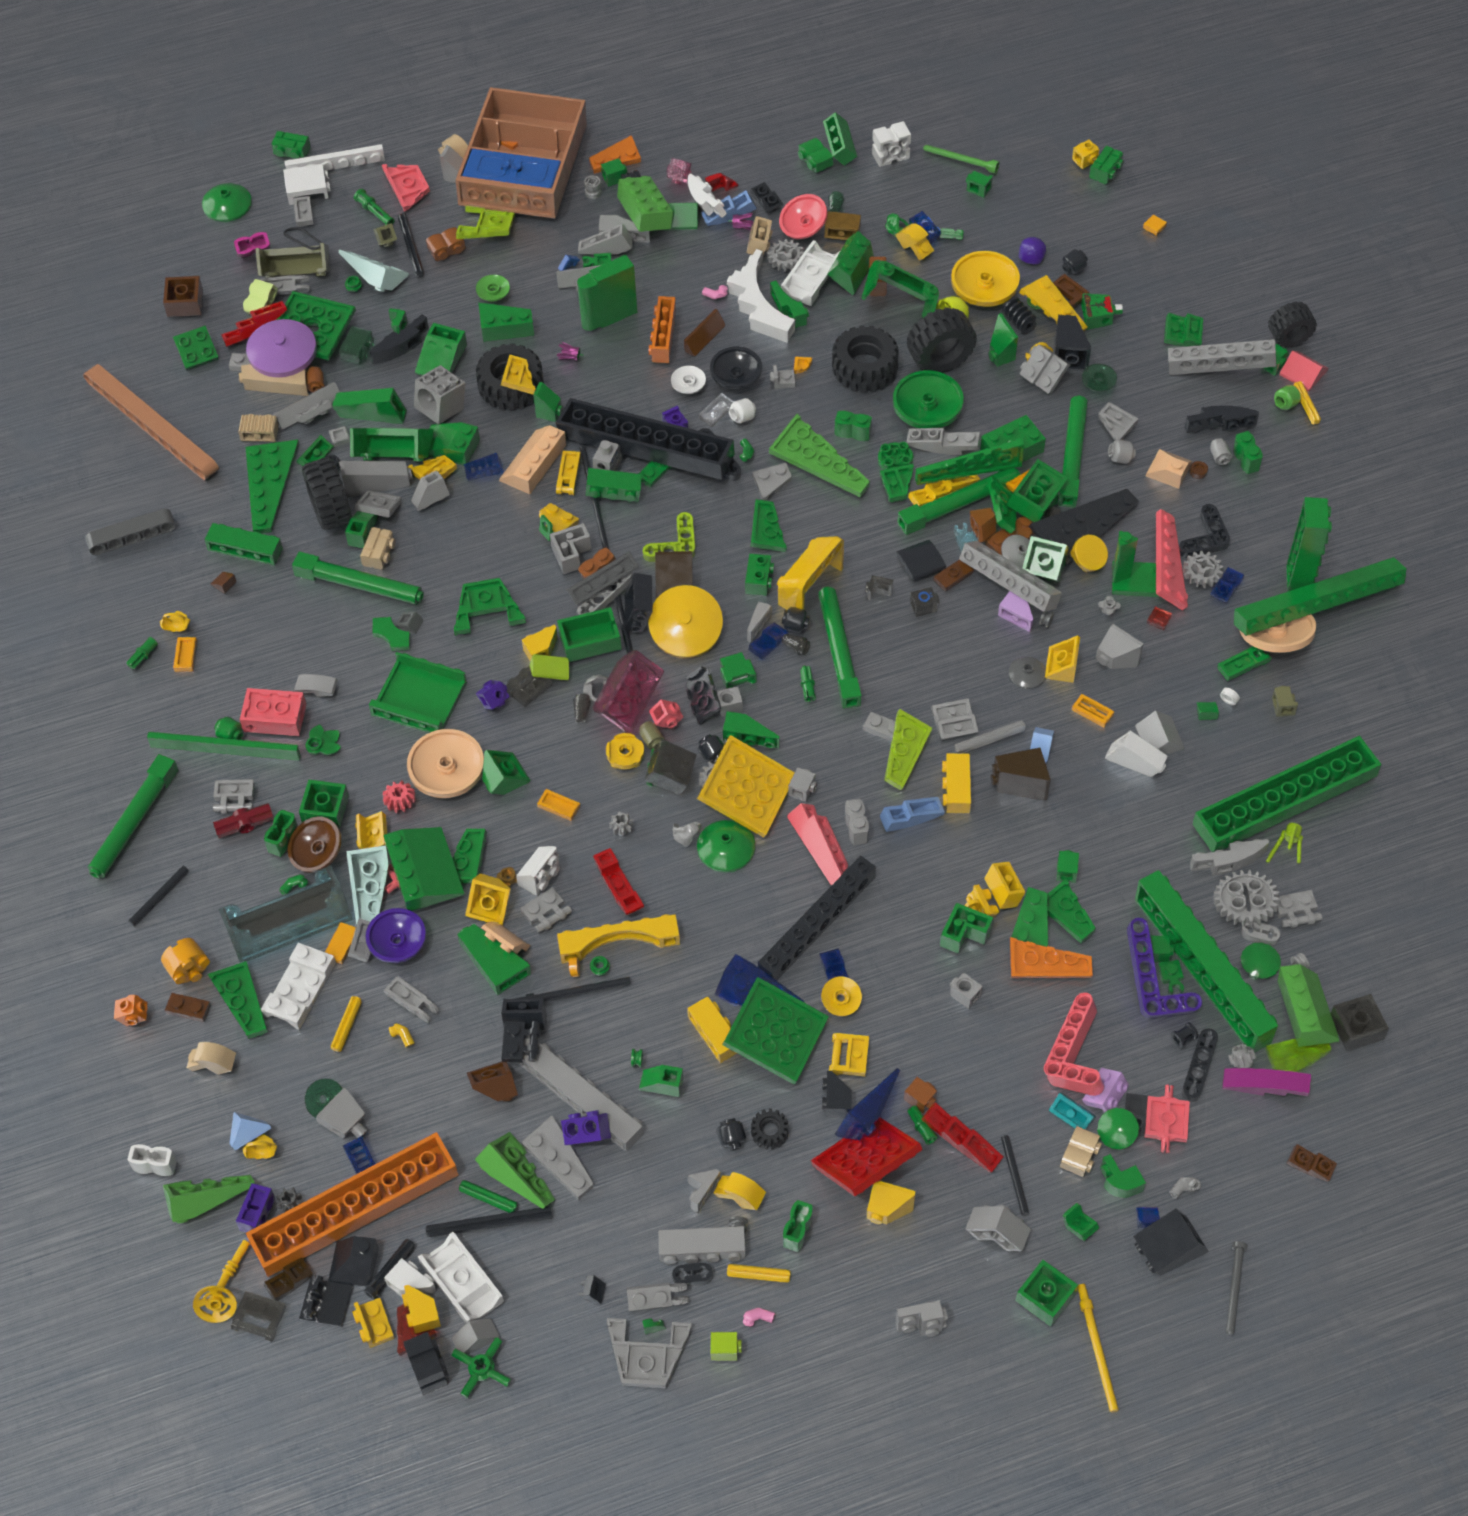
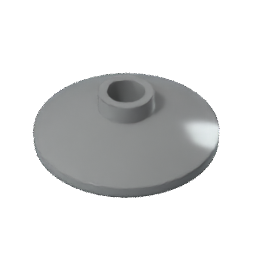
[1001,535,1030,568]

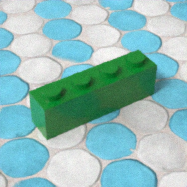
[204,523,283,566]

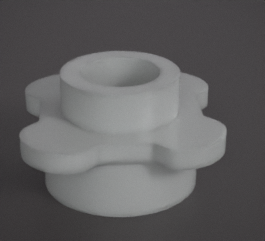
[1098,596,1121,615]

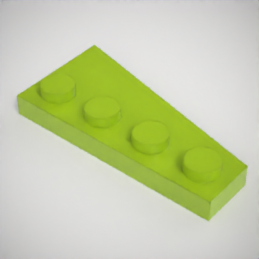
[884,709,932,790]

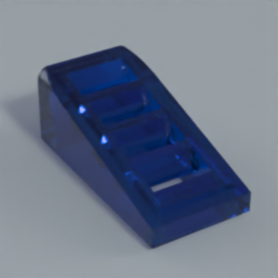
[464,452,504,480]
[343,1136,375,1174]

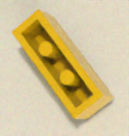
[942,753,971,813]
[687,996,738,1064]

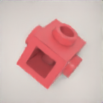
[649,699,683,729]

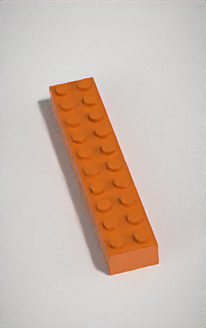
[246,1132,459,1277]

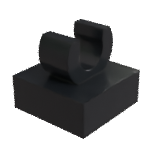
[578,1275,606,1304]

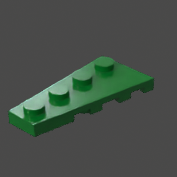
[208,961,268,1039]

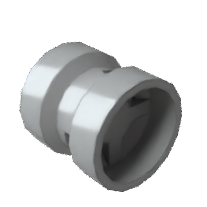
[584,175,601,199]

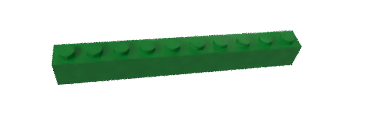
[1234,557,1407,636]

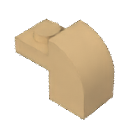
[438,134,468,158]
[187,1042,236,1075]

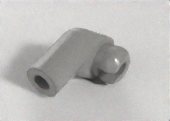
[1169,1177,1201,1199]

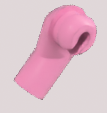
[702,285,728,300]

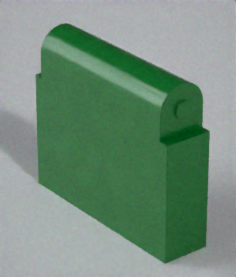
[577,255,638,331]

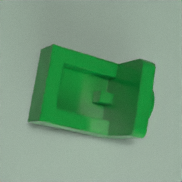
[1062,1203,1099,1241]

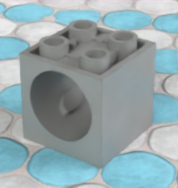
[414,365,466,424]

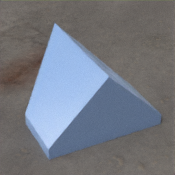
[229,1112,271,1150]

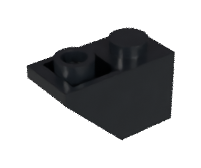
[822,1071,852,1118]

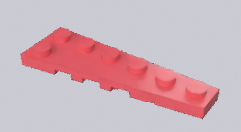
[1156,509,1188,611]

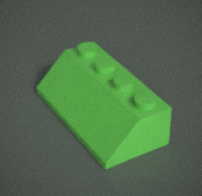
[1277,964,1339,1047]

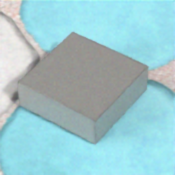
[329,426,350,447]

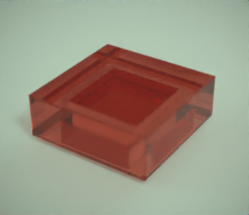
[1147,606,1172,631]

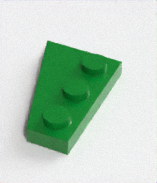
[452,829,487,883]
[1047,878,1096,944]
[1011,887,1048,947]

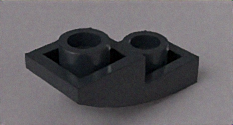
[750,182,783,212]

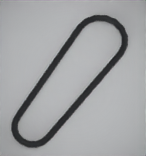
[283,227,322,250]

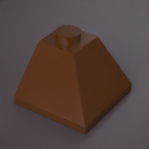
[467,1061,518,1102]

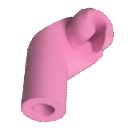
[743,1308,775,1327]

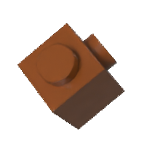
[904,1077,937,1114]

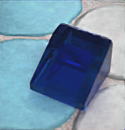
[1136,1207,1160,1229]

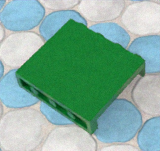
[369,652,467,733]

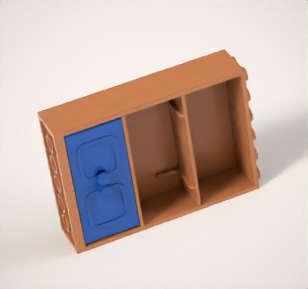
[456,87,587,219]

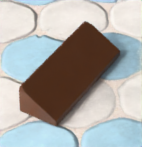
[684,309,725,357]

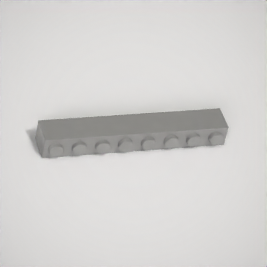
[518,1038,643,1152]

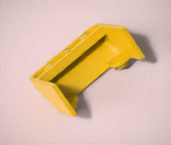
[777,536,844,610]

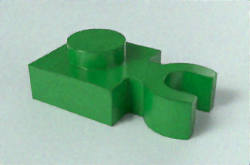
[582,253,611,268]
[1158,960,1184,995]

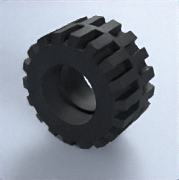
[1268,302,1317,348]

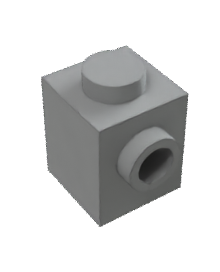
[788,767,817,802]

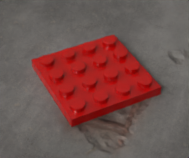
[810,1115,923,1197]

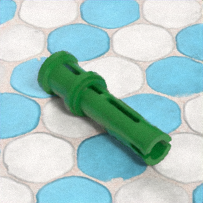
[353,189,395,225]

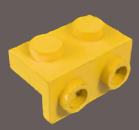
[355,811,387,849]

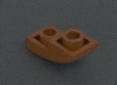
[1286,1144,1337,1182]

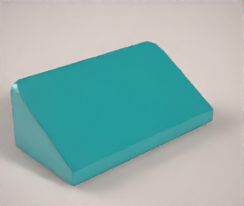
[1049,1093,1096,1130]

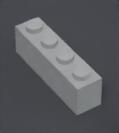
[658,1226,745,1264]

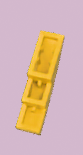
[908,475,980,506]

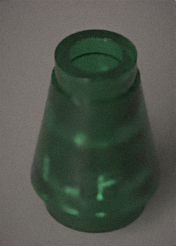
[828,191,845,212]

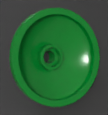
[202,183,252,222]
[697,820,755,873]

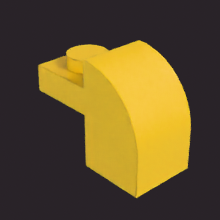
[895,224,934,261]
[713,1172,766,1210]

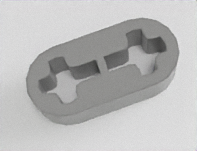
[1241,922,1280,946]

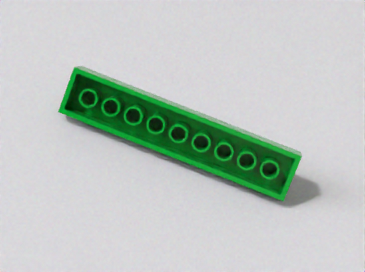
[1192,735,1382,852]
[1134,870,1278,1053]

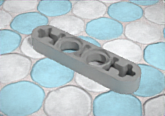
[577,572,633,615]

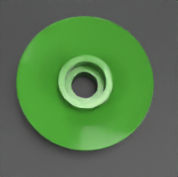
[476,274,510,301]

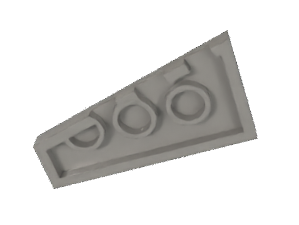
[521,1115,594,1201]

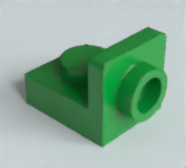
[388,308,408,334]

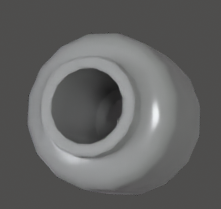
[1108,439,1136,464]

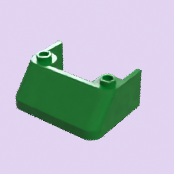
[861,260,939,318]
[350,428,433,461]

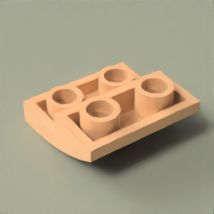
[481,921,530,954]

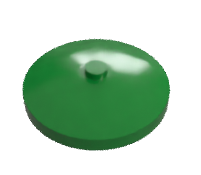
[893,370,964,429]

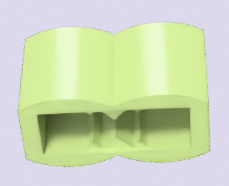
[243,279,278,315]

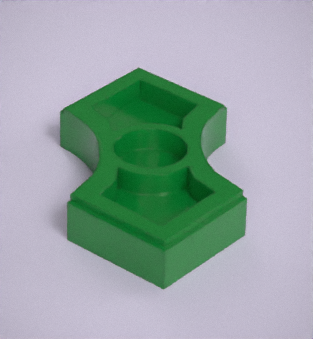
[372,617,410,651]

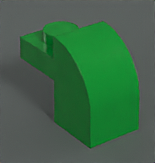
[1100,1154,1146,1198]

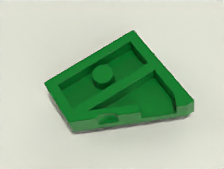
[880,464,914,502]

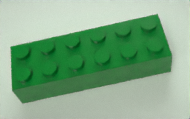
[1286,497,1332,592]

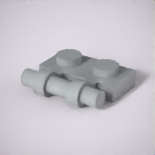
[213,779,255,814]
[520,887,572,933]
[1276,890,1322,928]

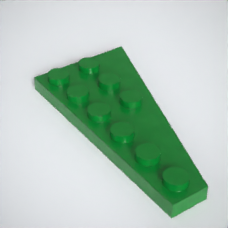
[245,439,299,534]

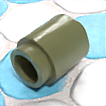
[639,721,665,750]

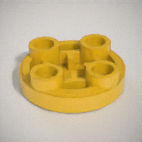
[1070,535,1108,573]

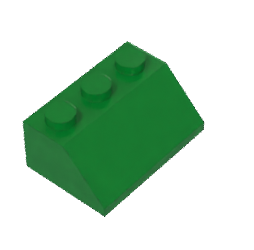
[827,231,874,295]

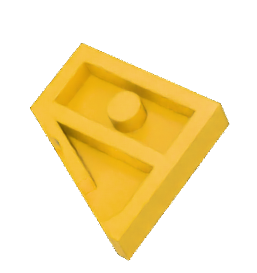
[407,455,457,480]

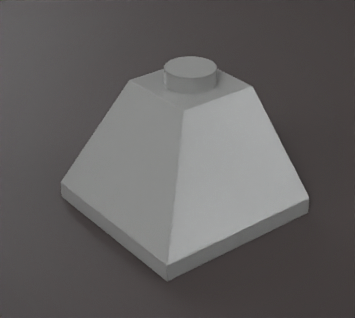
[1096,624,1144,669]

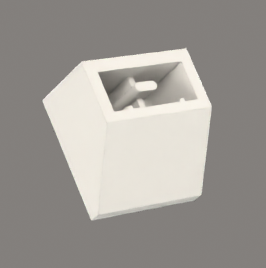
[516,846,560,896]

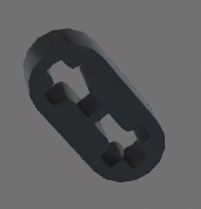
[672,1263,713,1287]

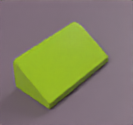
[529,654,569,680]

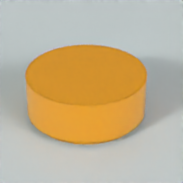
[569,957,580,977]

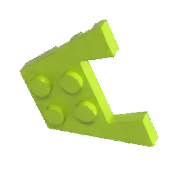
[456,206,515,239]

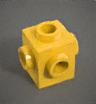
[1072,139,1099,169]

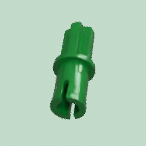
[126,637,158,669]
[800,665,816,702]
[907,1106,938,1145]

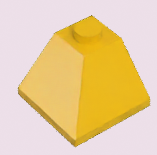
[465,873,511,926]
[866,1181,916,1224]

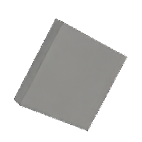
[355,490,402,517]

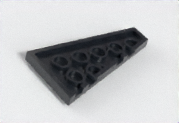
[1028,489,1139,567]

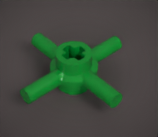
[451,1337,512,1398]

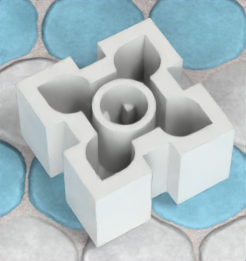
[872,121,911,167]

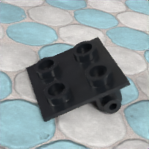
[299,1275,352,1327]

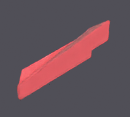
[787,803,848,885]

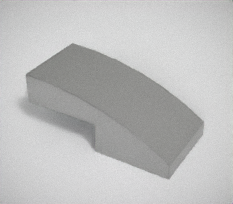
[294,674,338,697]

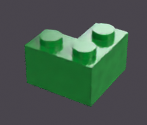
[940,903,994,953]

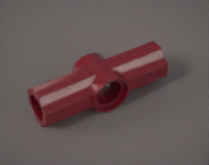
[213,803,274,839]

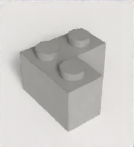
[550,523,592,574]
[965,1205,1031,1251]

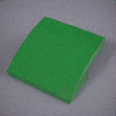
[1164,313,1203,347]

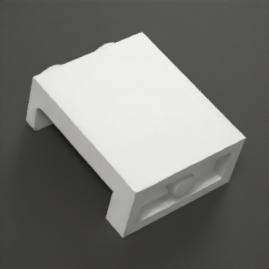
[283,164,331,205]

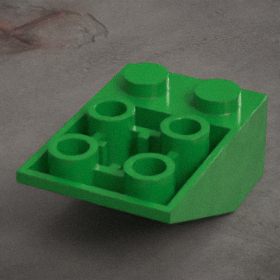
[415,323,467,376]

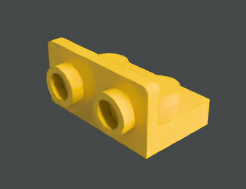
[352,1298,395,1348]

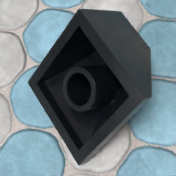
[328,1236,379,1288]

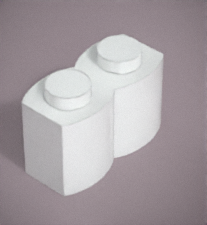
[127,1144,177,1176]

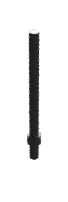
[515,977,631,1001]

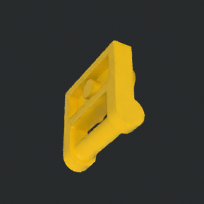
[829,1033,869,1077]

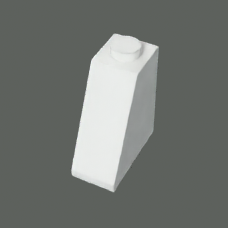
[1105,730,1168,777]

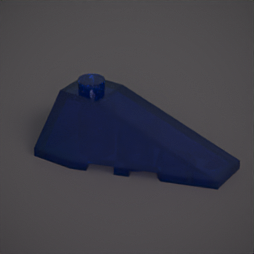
[714,954,805,1006]
[835,1068,900,1140]

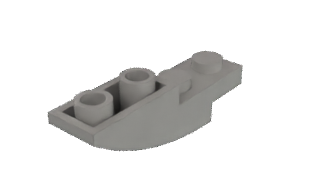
[907,428,981,455]
[1190,839,1269,876]

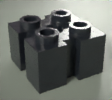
[403,1332,449,1395]

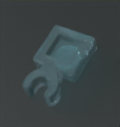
[954,523,978,552]

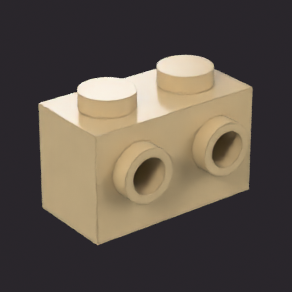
[746,216,773,255]

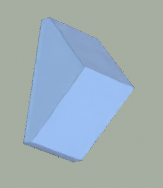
[1030,727,1054,764]

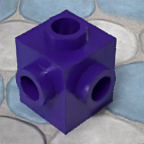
[476,680,510,710]

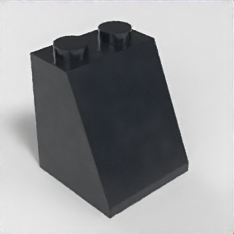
[1054,314,1091,372]
[1133,1208,1209,1276]

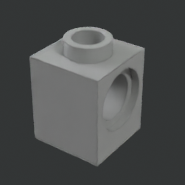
[717,687,743,717]
[950,972,983,1009]

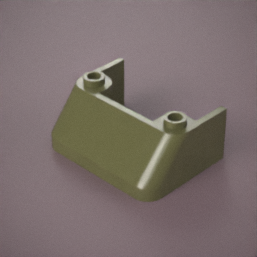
[255,243,329,278]

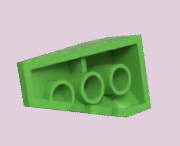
[475,1132,555,1209]
[163,1175,255,1223]

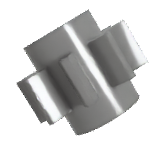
[609,811,634,836]
[1228,1044,1256,1068]

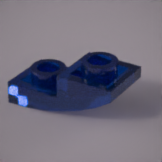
[1210,567,1244,603]
[819,948,849,981]

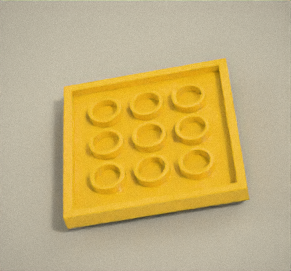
[697,735,795,838]

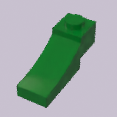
[770,280,809,328]

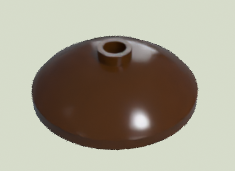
[288,817,342,873]

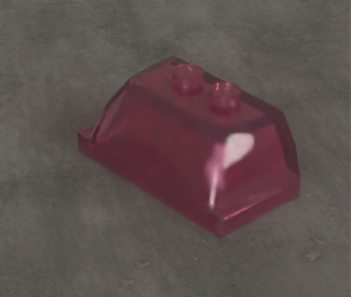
[593,650,665,734]

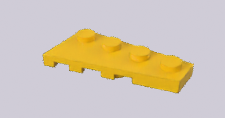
[1019,275,1088,331]

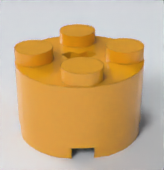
[161,938,210,984]

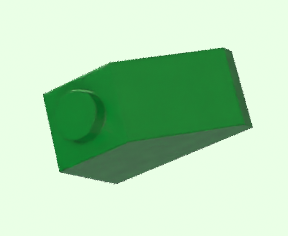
[533,382,563,422]

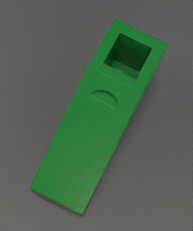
[345,511,379,548]
[723,711,780,749]

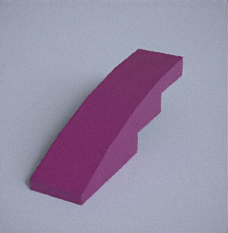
[1222,1068,1311,1096]

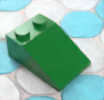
[428,422,480,467]
[1007,459,1068,522]

